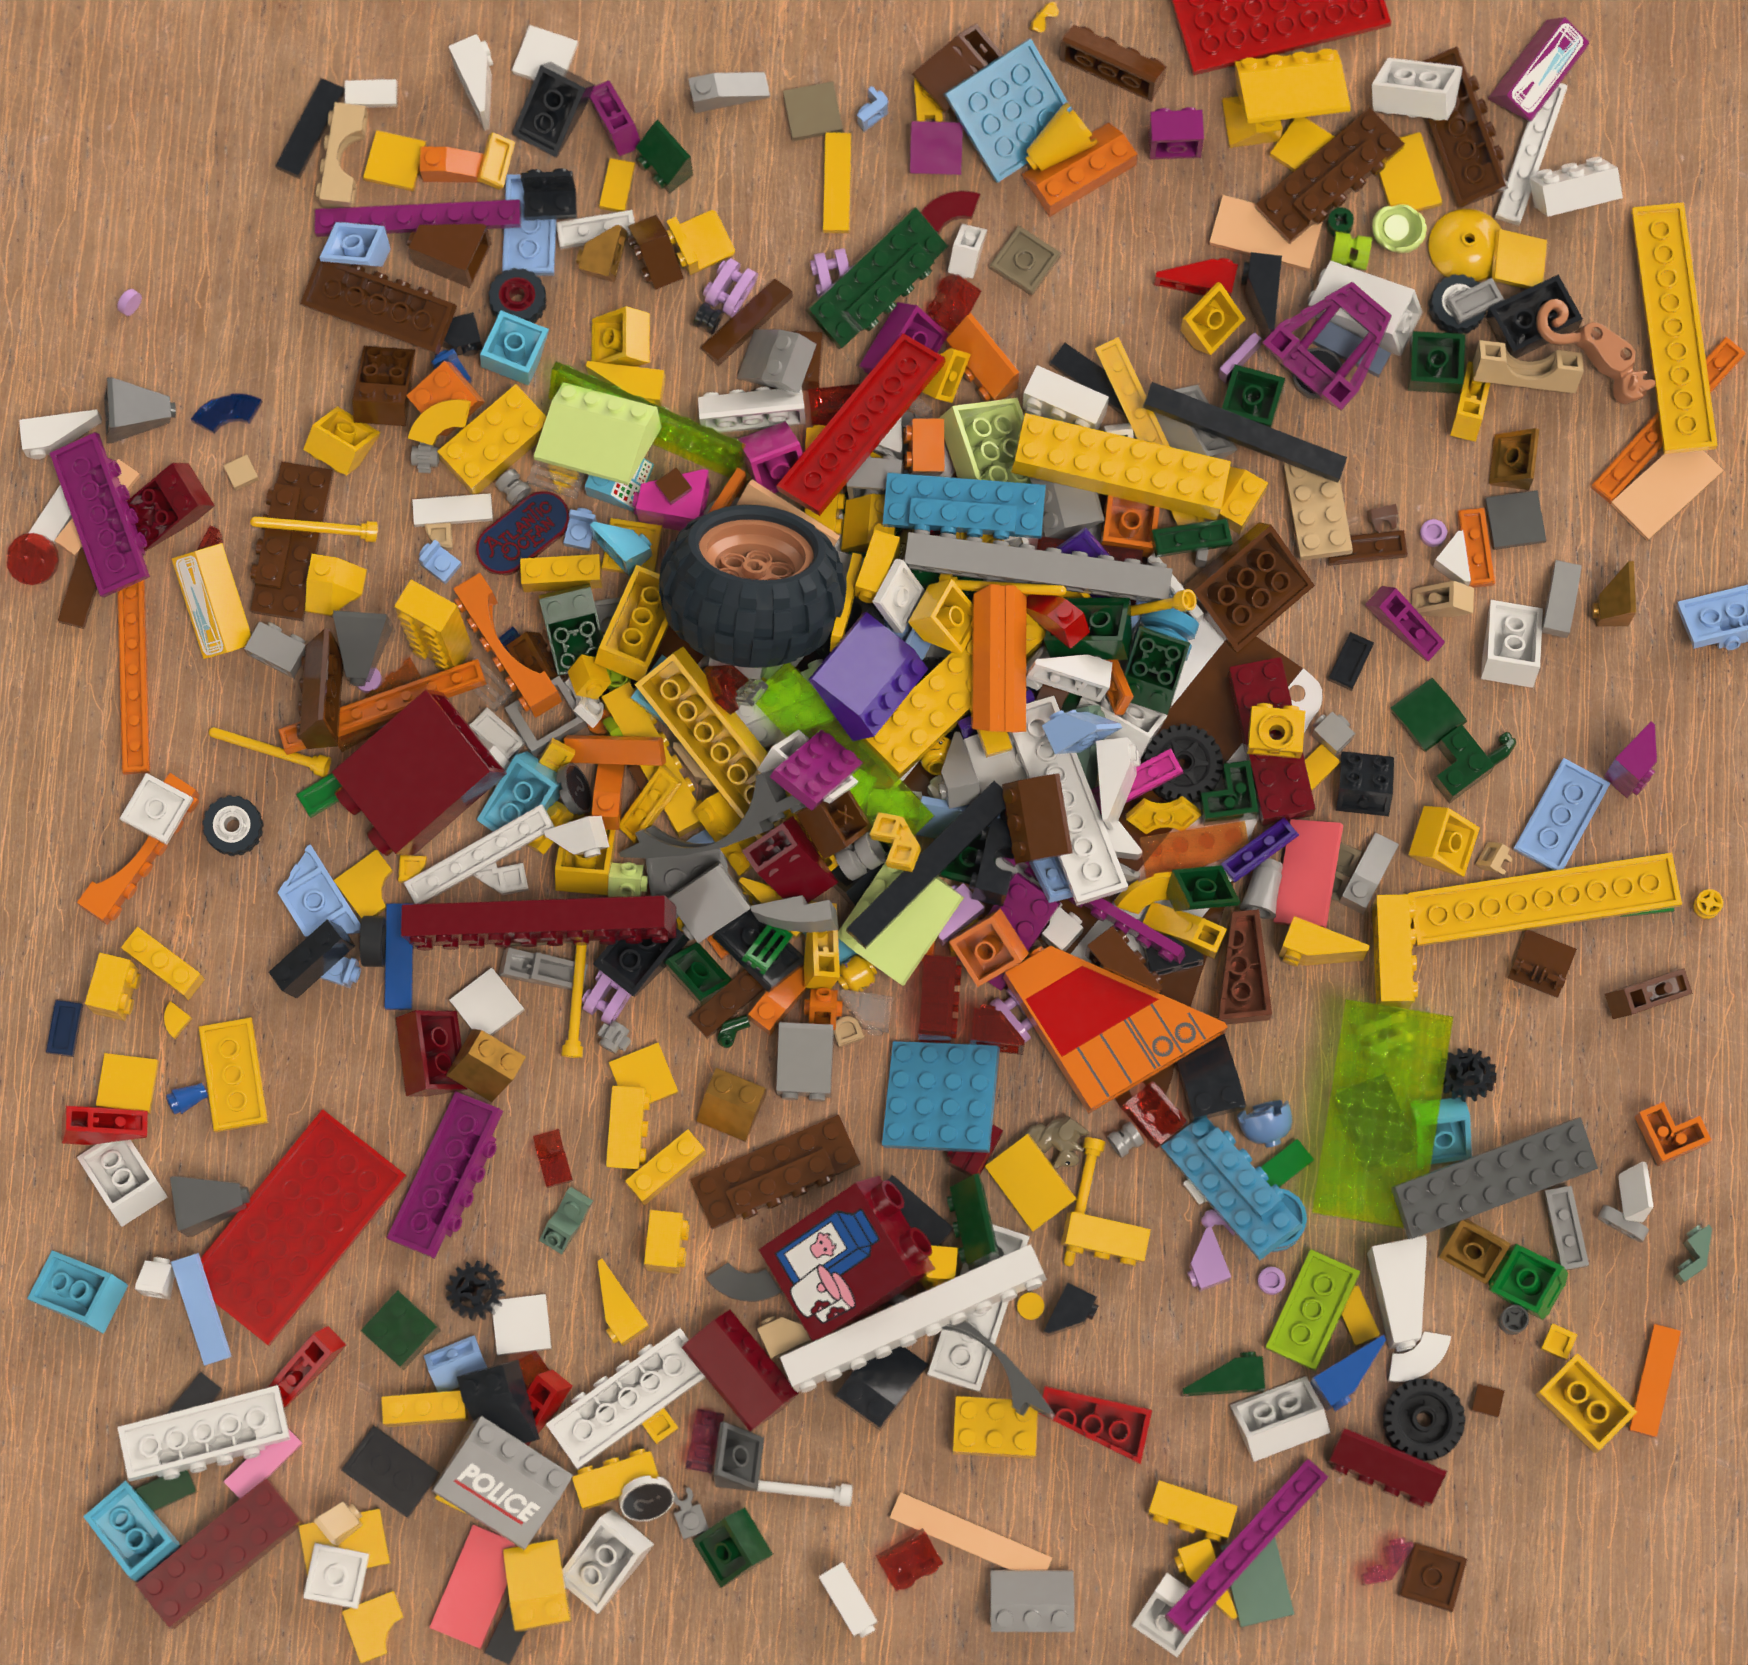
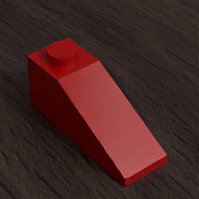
[1154,258,1238,297]
[1026,594,1090,649]
[62,1106,148,1145]
[267,1326,346,1408]
[524,1370,573,1446]

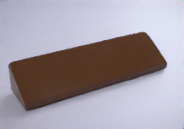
[700,279,793,366]

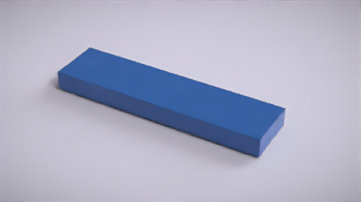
[385,903,414,1010]

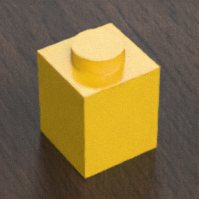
[567,654,611,700]

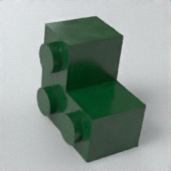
[1433,724,1495,804]
[1200,760,1258,826]

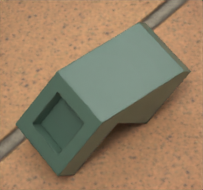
[539,1187,593,1255]
[1674,1225,1712,1285]

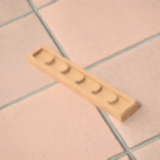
[890,1492,1052,1570]

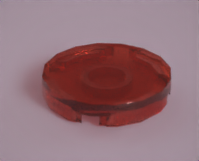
[7,533,59,585]

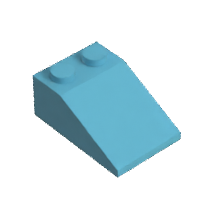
[477,751,562,850]
[27,1250,128,1334]
[83,1480,182,1582]

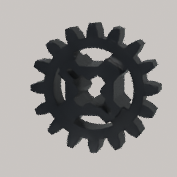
[1437,1048,1497,1102]
[446,1261,506,1321]

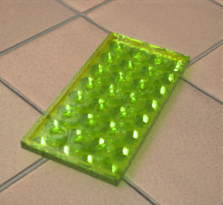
[1312,999,1454,1229]

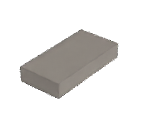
[1446,278,1504,324]

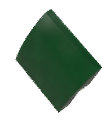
[1390,678,1467,752]

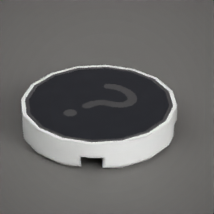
[619,1476,674,1521]

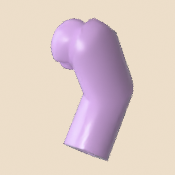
[1201,1209,1235,1236]

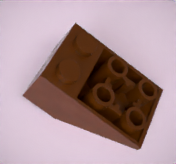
[912,23,1003,113]
[352,346,416,426]
[1085,926,1163,994]

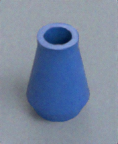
[165,1082,208,1115]

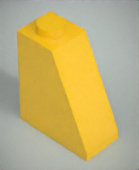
[855,530,900,603]

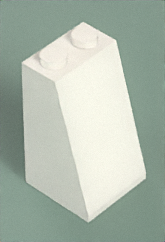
[1308,261,1423,357]
[1367,1235,1427,1352]

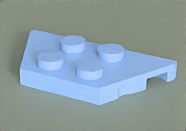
[277,844,361,938]

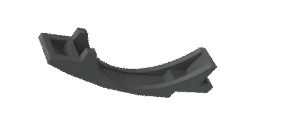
[619,768,806,858]
[886,1293,1055,1420]

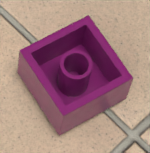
[1148,107,1204,160]

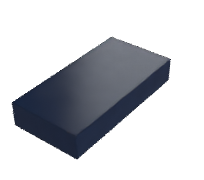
[46,1000,83,1057]

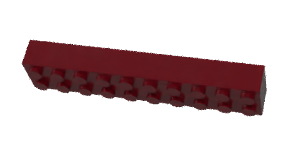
[401,896,677,951]

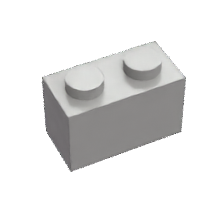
[244,621,306,679]

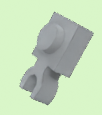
[674,1487,709,1540]

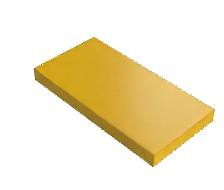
[199,1017,268,1133]

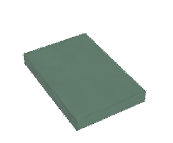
[1220,1537,1295,1628]

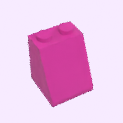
[737,421,803,493]
[633,469,711,531]

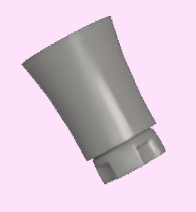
[1239,858,1283,919]

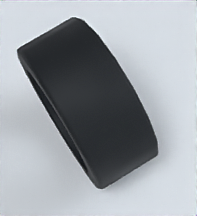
[360,916,387,967]

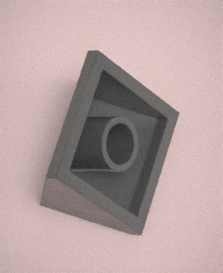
[714,1422,764,1491]

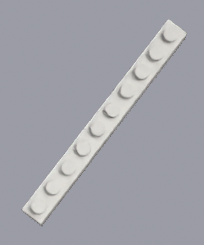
[780,1244,1047,1393]

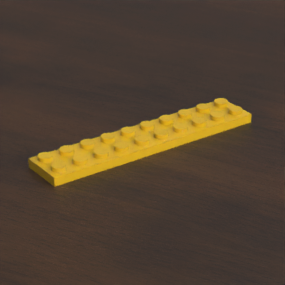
[1631,202,1718,454]
[1408,853,1682,947]

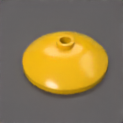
[1428,209,1502,282]

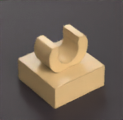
[1475,842,1512,874]

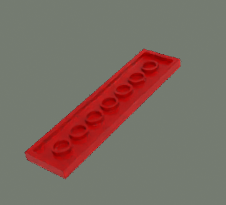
[776,333,945,516]

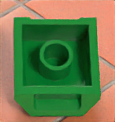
[1489,1244,1568,1320]

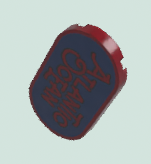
[476,491,569,576]

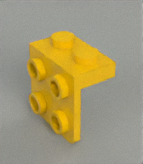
[666,210,735,275]

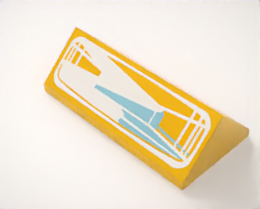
[172,543,252,659]

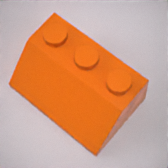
[945,313,1019,402]

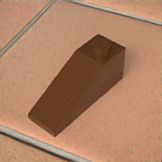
[1605,968,1693,1019]

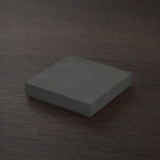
[1485,490,1546,550]

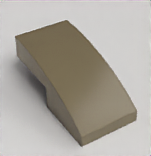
[1331,842,1362,902]

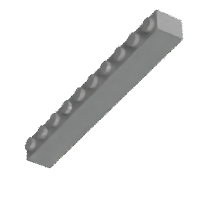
[904,529,1173,602]

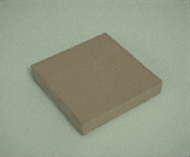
[783,81,843,141]
[989,226,1061,296]

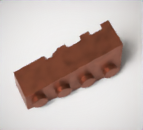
[1218,909,1272,1025]

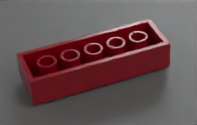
[1228,657,1316,826]
[135,1478,304,1629]

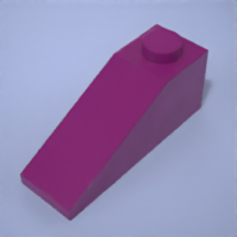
[589,80,641,157]
[1365,586,1445,661]

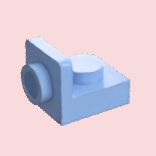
[857,86,889,132]
[564,508,597,551]
[419,540,462,585]
[320,957,361,988]

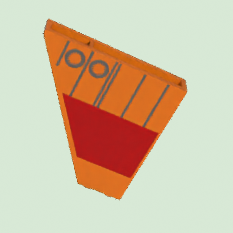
[1003,946,1228,1114]

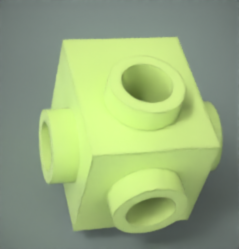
[608,862,648,897]

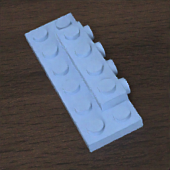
[1677,585,1748,650]

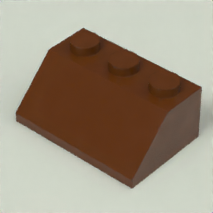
[1002,773,1073,864]

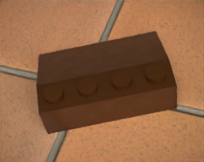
[1183,522,1315,652]

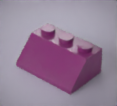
[859,302,949,375]
[1604,721,1657,798]

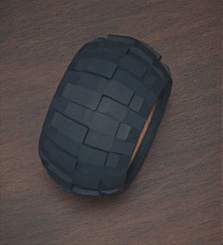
[659,505,847,668]

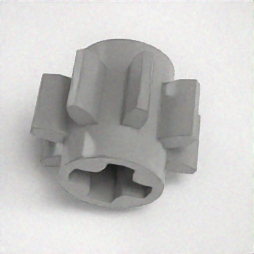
[411,442,440,473]
[597,1021,631,1054]

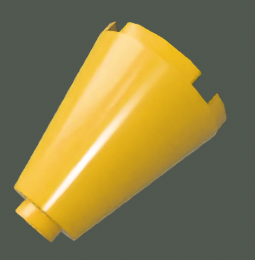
[1025,102,1099,171]

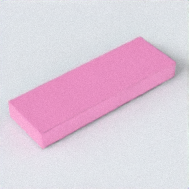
[224,1430,303,1499]

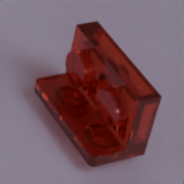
[808,384,860,427]

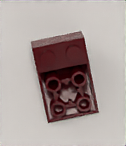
[127,463,215,551]
[742,816,838,903]

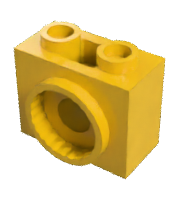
[1247,703,1306,758]

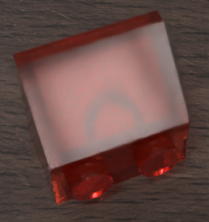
[970,1005,1025,1055]

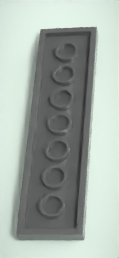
[1391,1117,1598,1239]

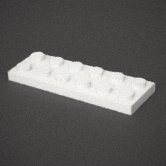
[927,1225,1030,1392]

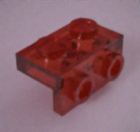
[926,274,982,333]
[1121,1081,1187,1148]
[876,1528,943,1591]

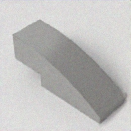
[1542,560,1582,638]
[751,895,838,932]
[498,947,588,990]

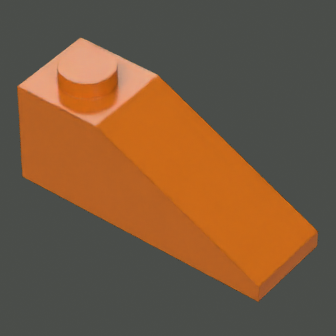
[420,146,484,183]
[591,764,626,830]
[748,965,808,1036]

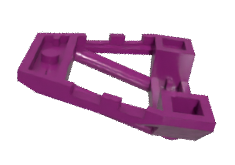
[1263,282,1392,411]

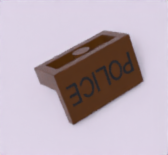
[506,632,565,680]

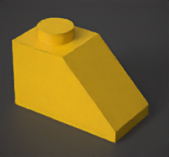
[922,348,971,403]

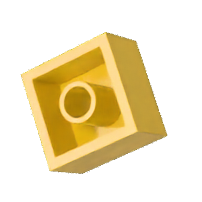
[85,953,141,1021]
[644,1210,690,1274]

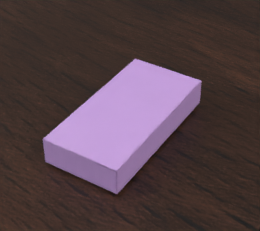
[1219,333,1262,383]

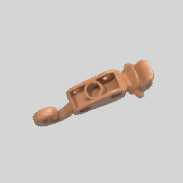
[1536,299,1656,404]

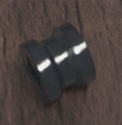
[693,302,724,335]

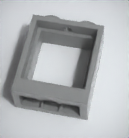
[505,676,588,757]

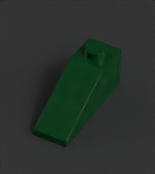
[1181,1352,1265,1397]

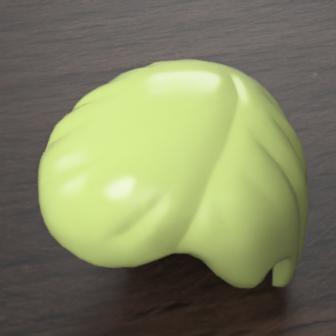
[1372,204,1427,253]

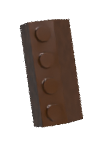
[1060,25,1167,102]
[297,628,343,749]

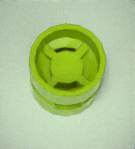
[1331,231,1372,270]

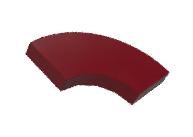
[920,191,980,234]

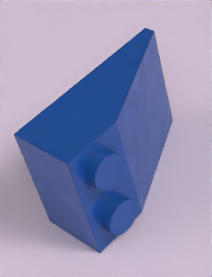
[1310,1335,1386,1412]

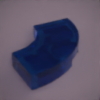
[191,393,263,434]

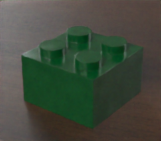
[1408,331,1465,394]
[1222,364,1285,428]
[360,1290,441,1370]

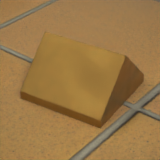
[1489,428,1539,490]
[1439,1219,1511,1284]

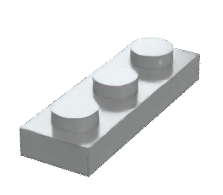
[1544,1186,1589,1270]

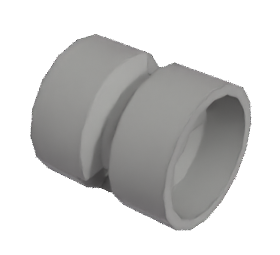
[835,832,886,880]

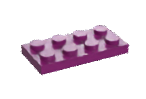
[770,729,863,811]
[958,872,1061,991]

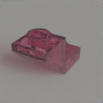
[685,1409,725,1473]
[1361,1538,1414,1586]

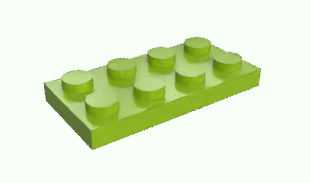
[1266,1249,1360,1371]

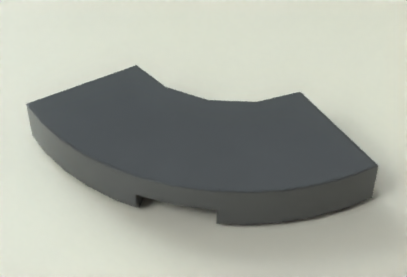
[706,1263,782,1302]

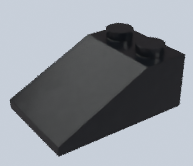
[512,62,595,157]
[1241,252,1282,341]
[593,928,689,997]
[1176,1034,1246,1122]
[835,1346,928,1431]
[457,1360,540,1443]

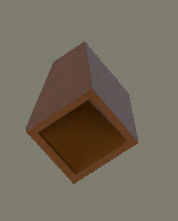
[407,224,492,288]

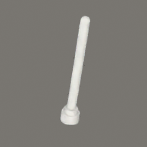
[757,1480,853,1507]

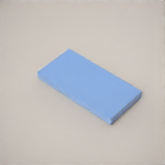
[502,174,557,276]
[1513,758,1611,871]

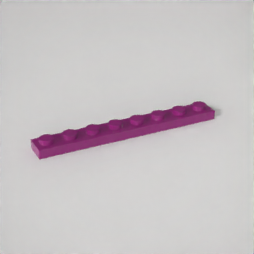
[315,199,521,237]
[1002,857,1185,964]
[1165,1459,1328,1636]

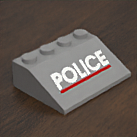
[432,1416,573,1550]

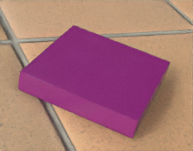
[910,121,963,175]

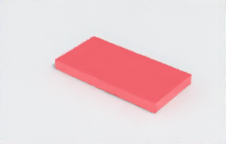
[1273,819,1343,928]
[430,1525,518,1649]

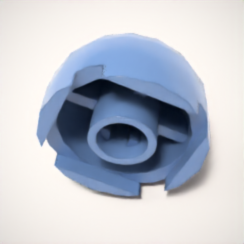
[1237,1100,1292,1147]

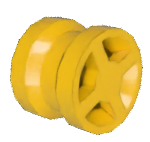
[1693,889,1723,920]

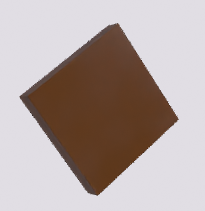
[1399,1542,1467,1612]

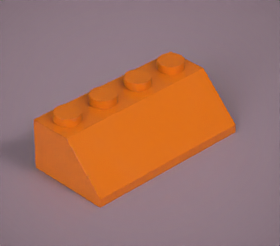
[1022,122,1138,217]

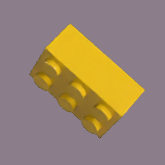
[1536,1353,1637,1454]
[953,1396,1038,1459]

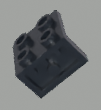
[521,168,577,221]
[1336,751,1394,817]

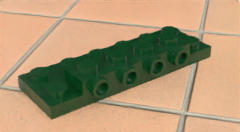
[806,207,949,349]

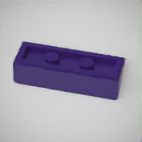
[1220,818,1299,883]

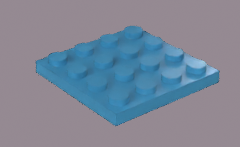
[943,39,1072,183]
[882,1041,1000,1153]

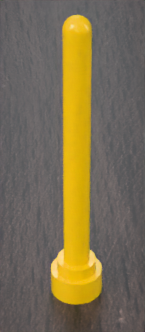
[250,517,378,543]
[939,573,1066,596]
[1131,589,1196,616]
[208,727,331,778]
[561,945,587,1058]
[1064,1137,1106,1266]

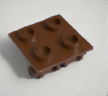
[1508,930,1577,998]

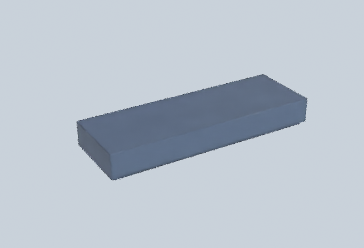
[1312,321,1391,378]

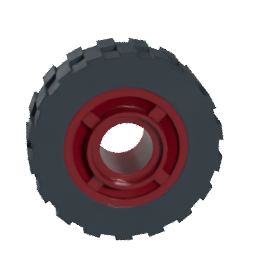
[489,268,547,323]

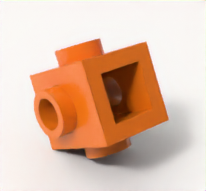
[804,988,843,1030]

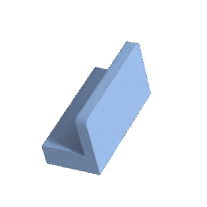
[424,1335,487,1392]

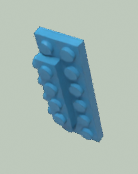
[883,473,1046,540]
[1161,1117,1303,1261]

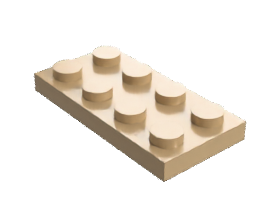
[1283,462,1353,561]

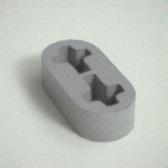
[1597,1205,1649,1242]

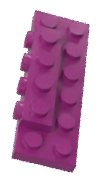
[50,432,150,598]
[387,1091,504,1259]

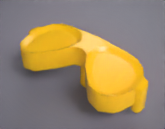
[1029,2,1059,32]

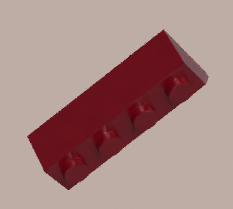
[681,1309,799,1432]
[1327,1428,1447,1508]

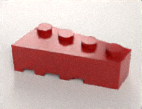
[1039,1386,1152,1464]

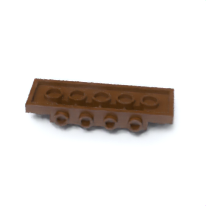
[1421,46,1508,208]
[1255,108,1405,244]
[300,256,457,354]
[250,461,334,622]
[690,1115,861,1230]

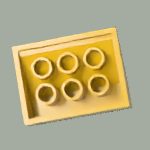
[1235,49,1351,124]

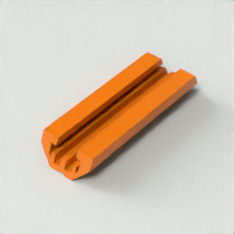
[971,584,1027,732]

